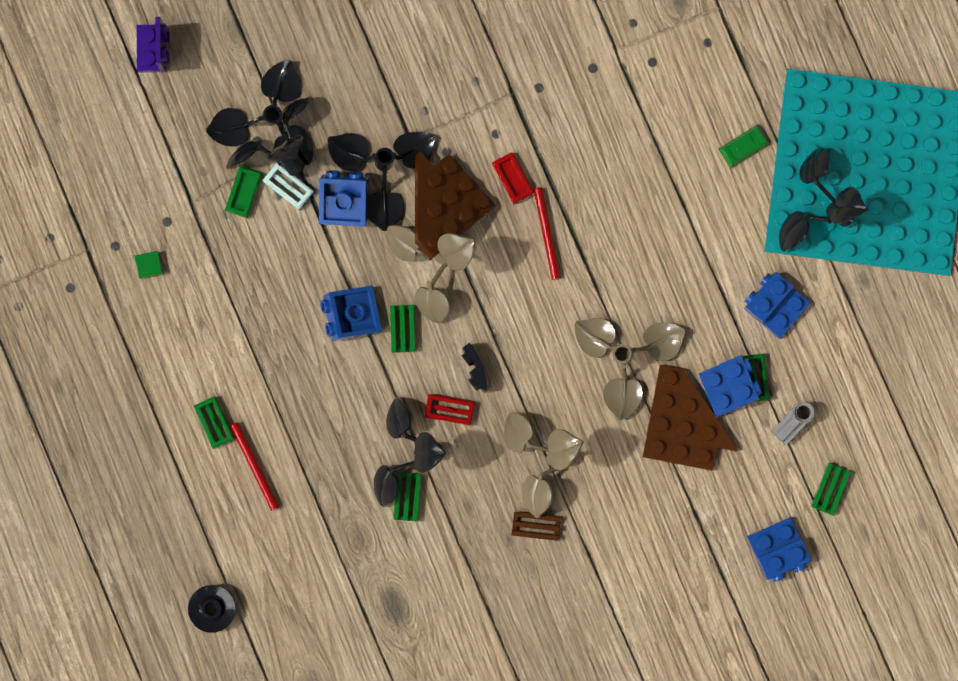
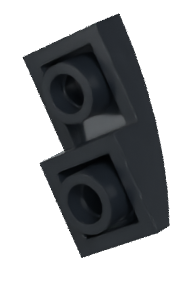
[461,342,487,393]

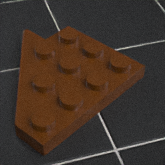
[415,152,496,260]
[642,365,737,471]

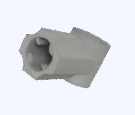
[771,402,815,445]

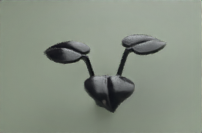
[206,60,313,165]
[226,96,313,176]
[327,132,435,231]
[779,147,868,252]
[374,397,446,507]

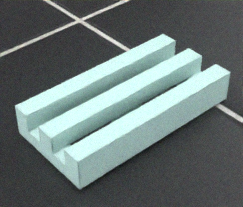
[262,163,314,211]

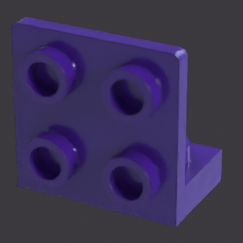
[136,17,170,73]

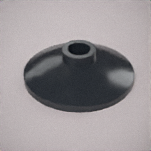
[188,585,236,633]

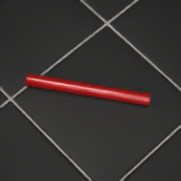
[533,187,561,280]
[230,422,279,511]

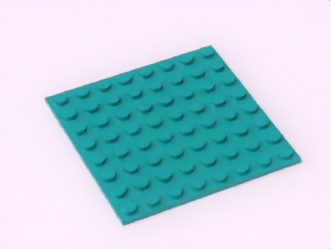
[764,69,958,276]

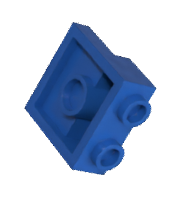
[319,170,369,227]
[744,272,810,339]
[320,286,382,342]
[699,355,762,417]
[746,517,811,582]

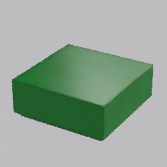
[135,251,163,279]

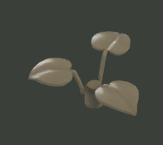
[387,225,475,323]
[575,318,685,420]
[504,412,584,518]

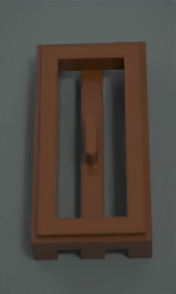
[511,512,561,541]

